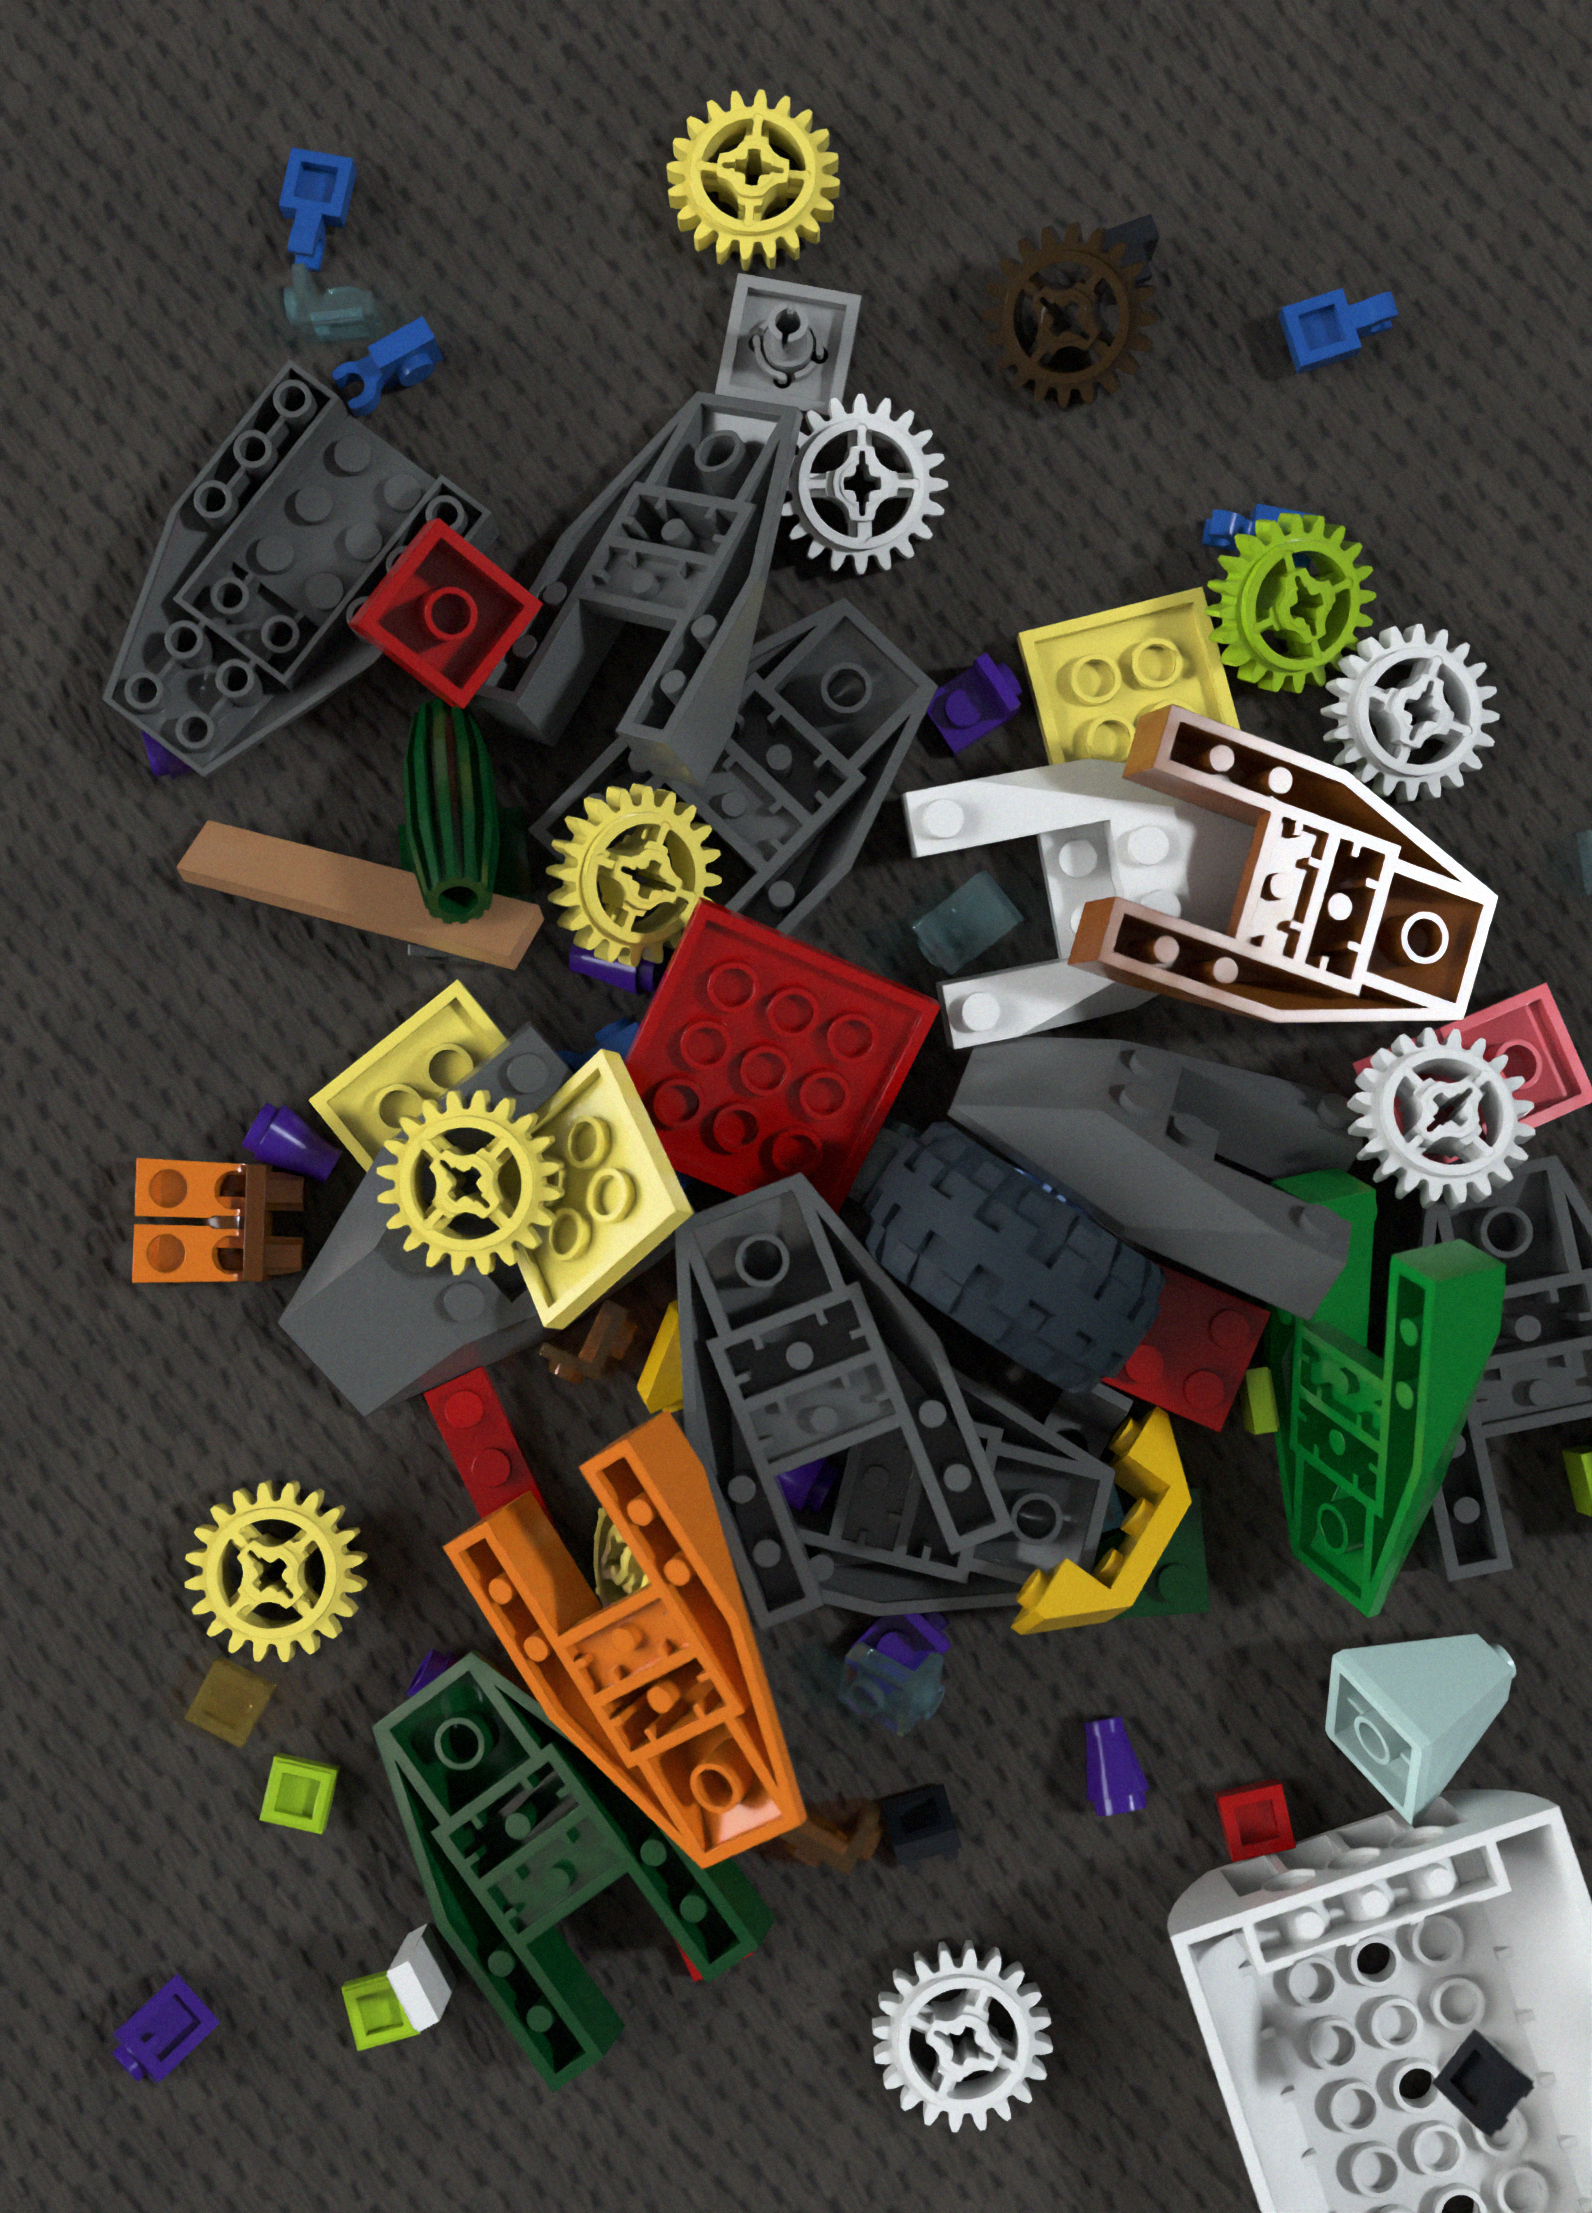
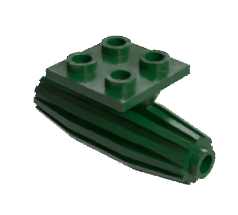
[398,698,534,924]

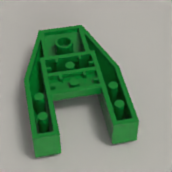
[1263,1167,1506,1618]

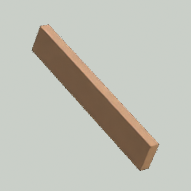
[176,820,544,970]

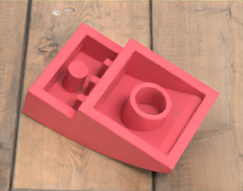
[1352,983,1592,1164]

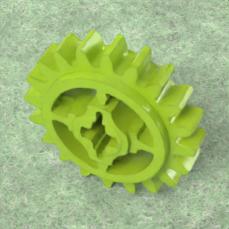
[1205,513,1376,693]

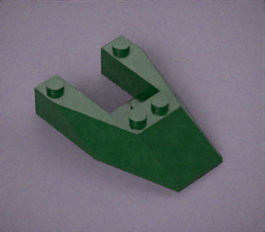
[372,1649,776,2093]

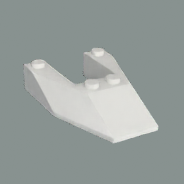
[900,758,1256,1049]

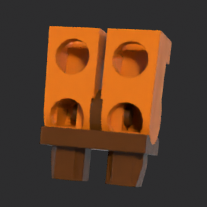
[132,1158,310,1283]

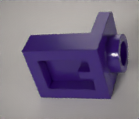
[925,652,1022,757]
[849,1611,952,1695]
[112,1974,221,2083]

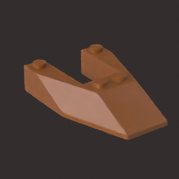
[1067,704,1498,1023]

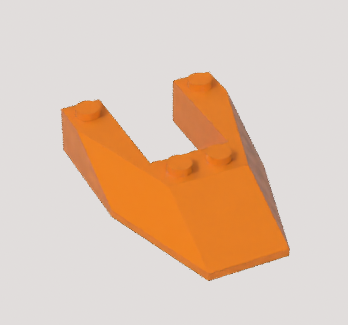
[443,1409,807,1869]

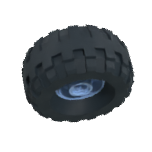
[859,1121,1166,1395]

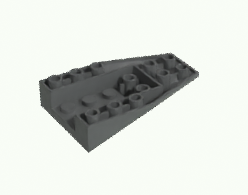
[102,359,500,779]

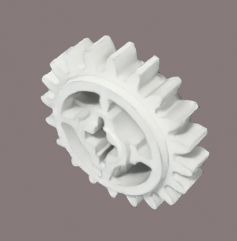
[781,394,948,575]
[1321,624,1500,803]
[1347,1027,1535,1210]
[872,1940,1053,2132]

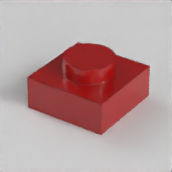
[1214,1778,1296,1862]

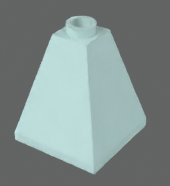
[1325,1633,1516,1826]

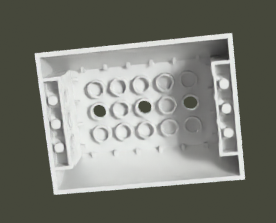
[1167,1789,1592,2213]

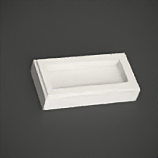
[386,1923,457,2032]

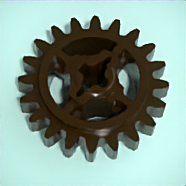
[981,222,1159,408]

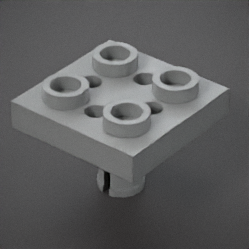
[715,273,862,421]

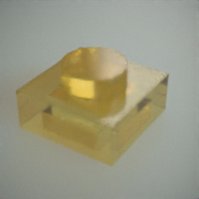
[185,1656,277,1749]

